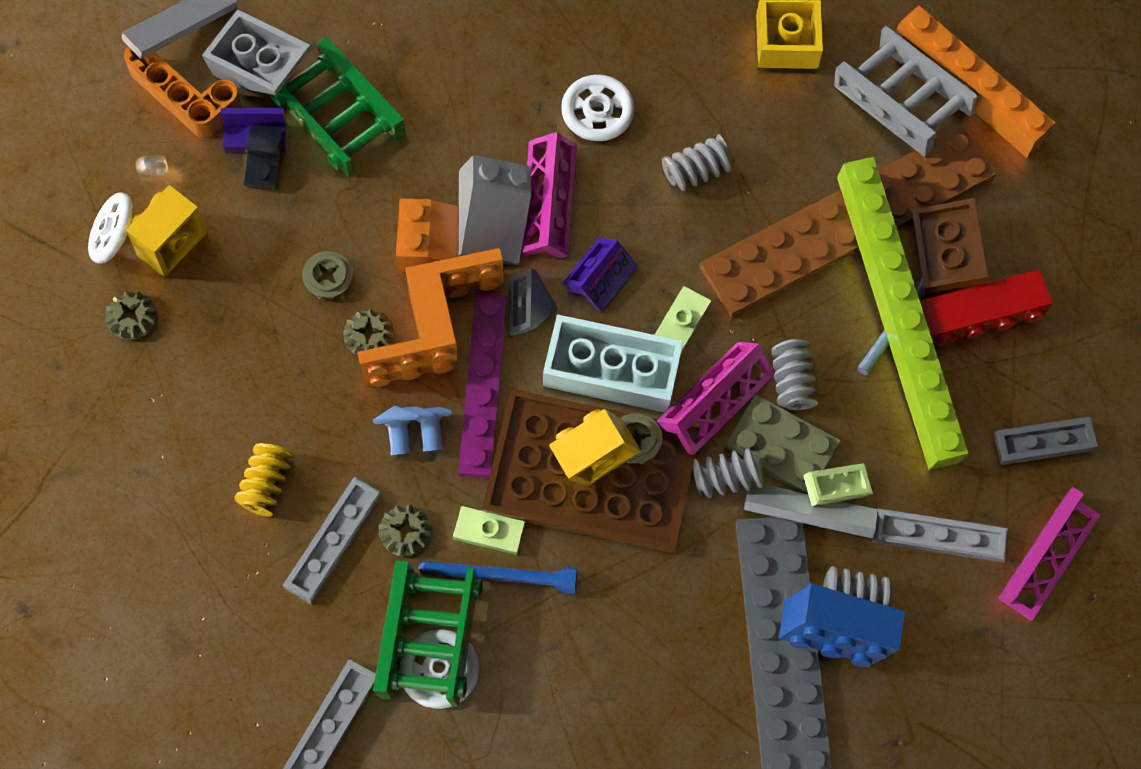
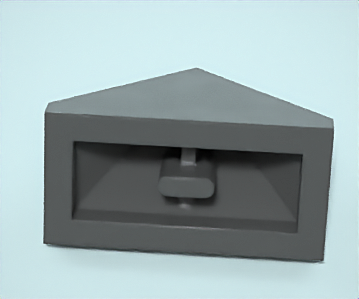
[508,268,557,337]

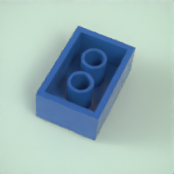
[779,583,905,667]

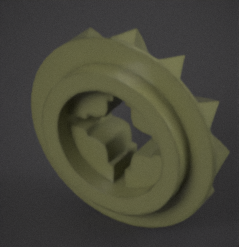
[302,251,353,300]
[105,291,157,340]
[343,308,394,356]
[621,413,662,464]
[379,504,432,557]

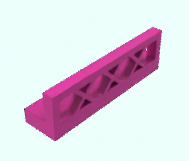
[521,132,577,259]
[656,342,775,455]
[998,487,1101,621]

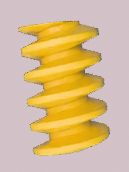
[235,443,295,516]

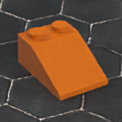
[396,198,459,271]

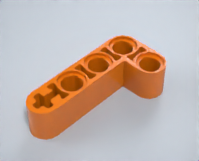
[124,46,241,138]

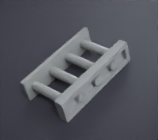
[834,26,978,157]

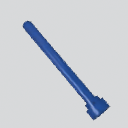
[418,561,577,594]

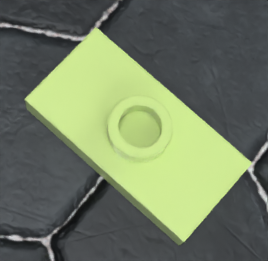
[655,286,711,354]
[803,463,873,507]
[453,506,525,555]

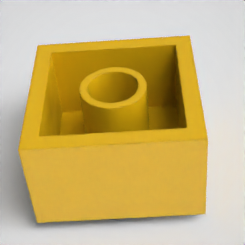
[756,0,823,69]
[126,185,207,277]
[549,409,641,487]

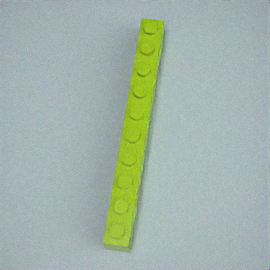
[837,157,968,470]

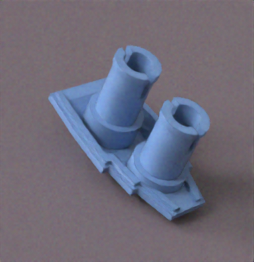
[373,405,452,455]

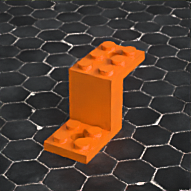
[357,248,503,387]

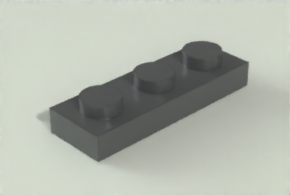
[994,417,1098,465]

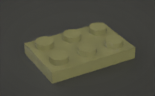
[723,394,840,494]

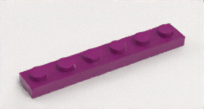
[458,293,507,479]

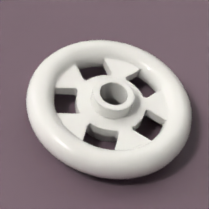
[562,75,635,141]
[88,192,133,264]
[399,629,480,709]

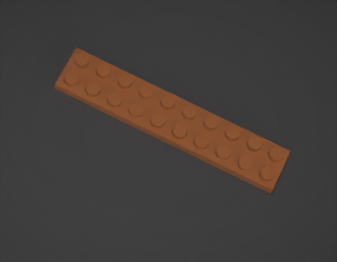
[699,126,996,318]

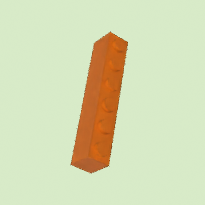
[896,5,1056,158]

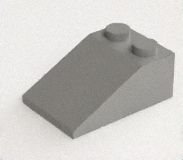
[202,10,311,95]
[459,155,531,266]

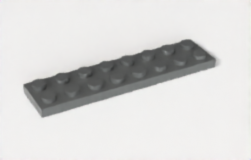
[736,517,832,769]

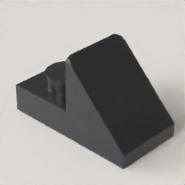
[244,125,283,190]

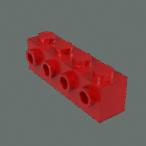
[920,269,1052,347]

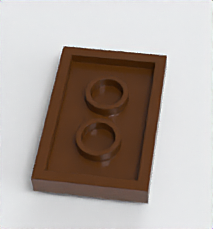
[912,198,989,295]

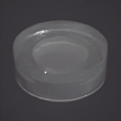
[135,155,168,177]

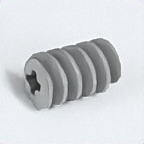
[662,134,731,192]
[771,339,819,410]
[693,448,764,498]
[823,566,893,607]

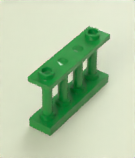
[270,36,406,176]
[373,561,483,707]

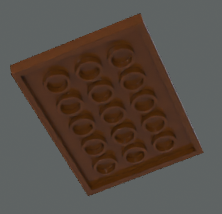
[482,389,699,554]

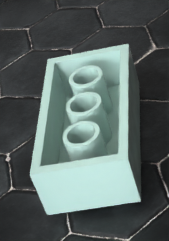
[543,315,683,413]

